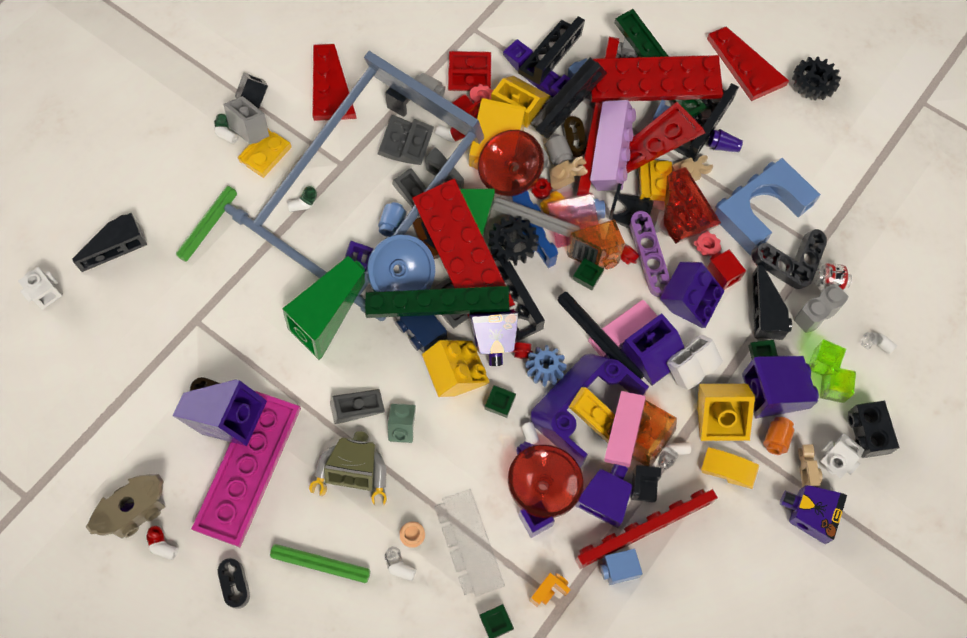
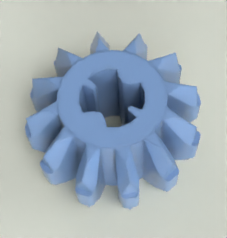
[525,345,567,387]

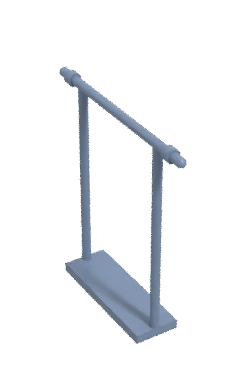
[224,51,484,321]

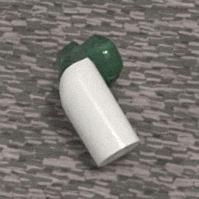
[214,114,238,144]
[288,186,317,212]

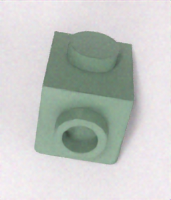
[388,404,416,443]

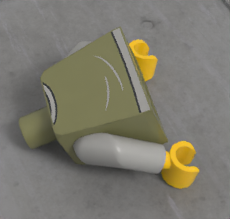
[309,431,387,505]

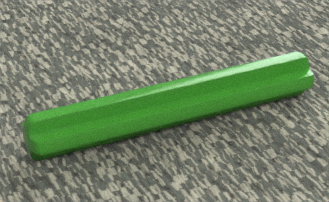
[176,186,237,262]
[270,544,370,583]

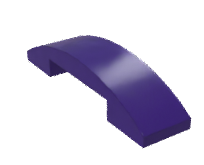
[503,39,571,98]

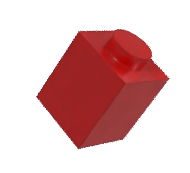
[707,249,746,290]

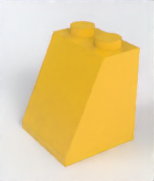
[469,98,526,176]

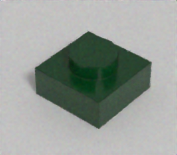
[572,258,604,290]
[748,340,778,359]
[485,385,516,418]
[479,604,514,638]

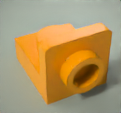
[529,573,571,607]

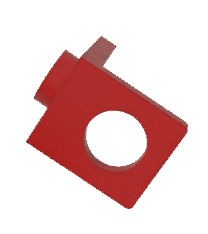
[452,94,481,119]

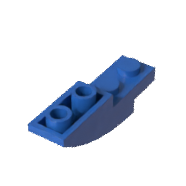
[512,181,558,268]

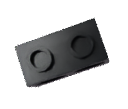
[848,400,900,458]

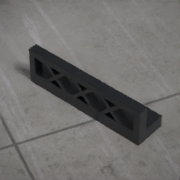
[518,16,585,85]
[530,57,607,139]
[674,83,739,161]
[492,245,545,341]

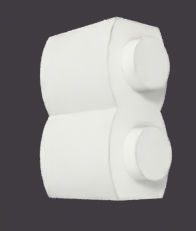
[667,335,723,390]

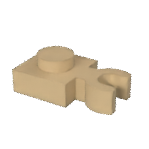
[672,155,713,187]
[549,156,588,191]
[798,444,823,488]

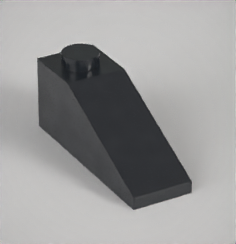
[72,213,147,272]
[752,265,792,340]

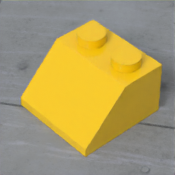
[697,384,755,441]

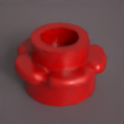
[531,178,553,199]
[619,244,640,265]
[511,342,533,359]

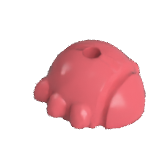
[470,84,493,103]
[694,231,721,256]

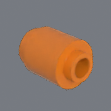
[763,417,795,455]

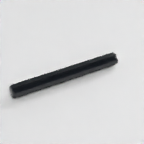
[558,291,644,380]

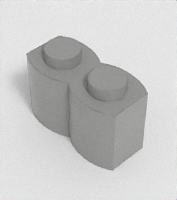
[794,284,849,333]

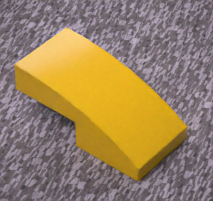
[701,447,759,489]

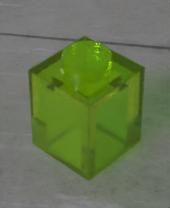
[809,339,846,379]
[820,366,856,403]

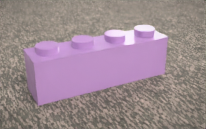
[590,100,636,191]

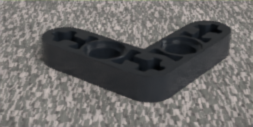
[751,229,827,289]

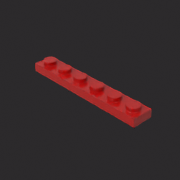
[575,489,718,569]

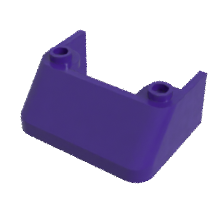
[530,354,649,468]

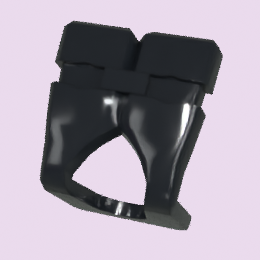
[609,183,654,233]

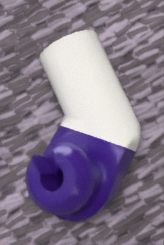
[516,422,540,459]

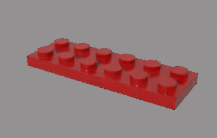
[591,55,723,102]
[412,178,515,320]

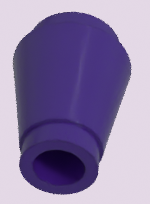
[708,129,743,153]

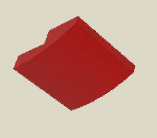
[448,51,491,91]

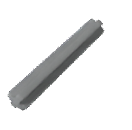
[493,197,580,239]

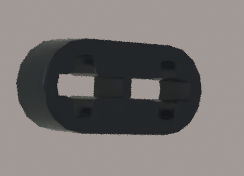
[217,558,250,609]

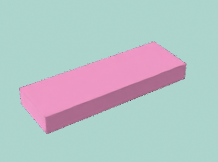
[588,300,657,357]
[605,391,646,467]

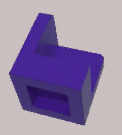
[519,502,555,538]

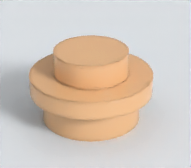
[400,521,425,548]

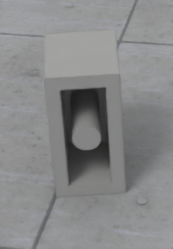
[223,96,269,144]

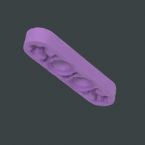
[630,211,670,297]

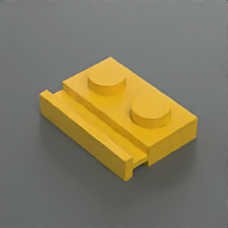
[237,128,292,178]
[638,160,674,202]

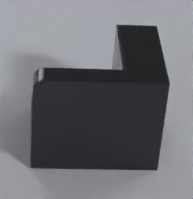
[235,72,268,109]
[385,87,410,117]
[631,465,662,502]

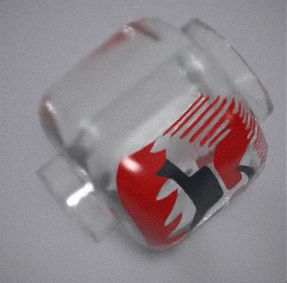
[814,263,852,292]

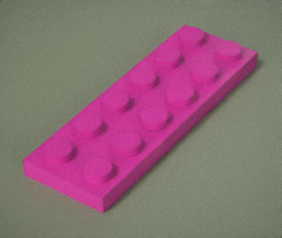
[191,390,301,548]

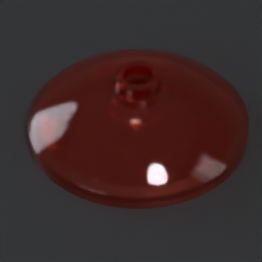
[478,130,544,196]
[507,445,584,518]

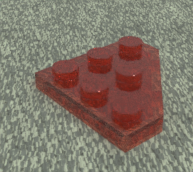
[663,167,721,244]

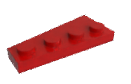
[707,26,789,101]
[313,44,357,121]
[626,102,705,173]

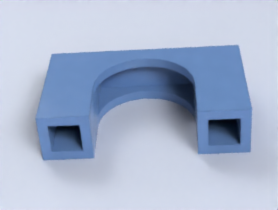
[713,158,821,255]

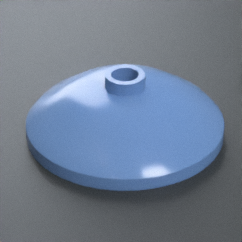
[367,235,435,292]

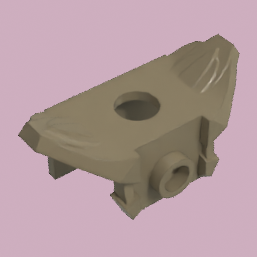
[86,474,165,538]

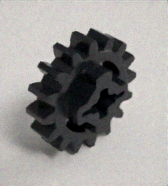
[792,56,841,101]
[488,215,539,266]

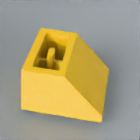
[491,76,550,128]
[422,340,490,397]

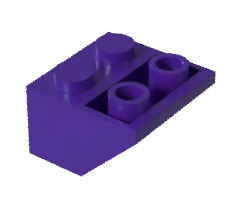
[660,262,724,328]
[621,313,685,386]

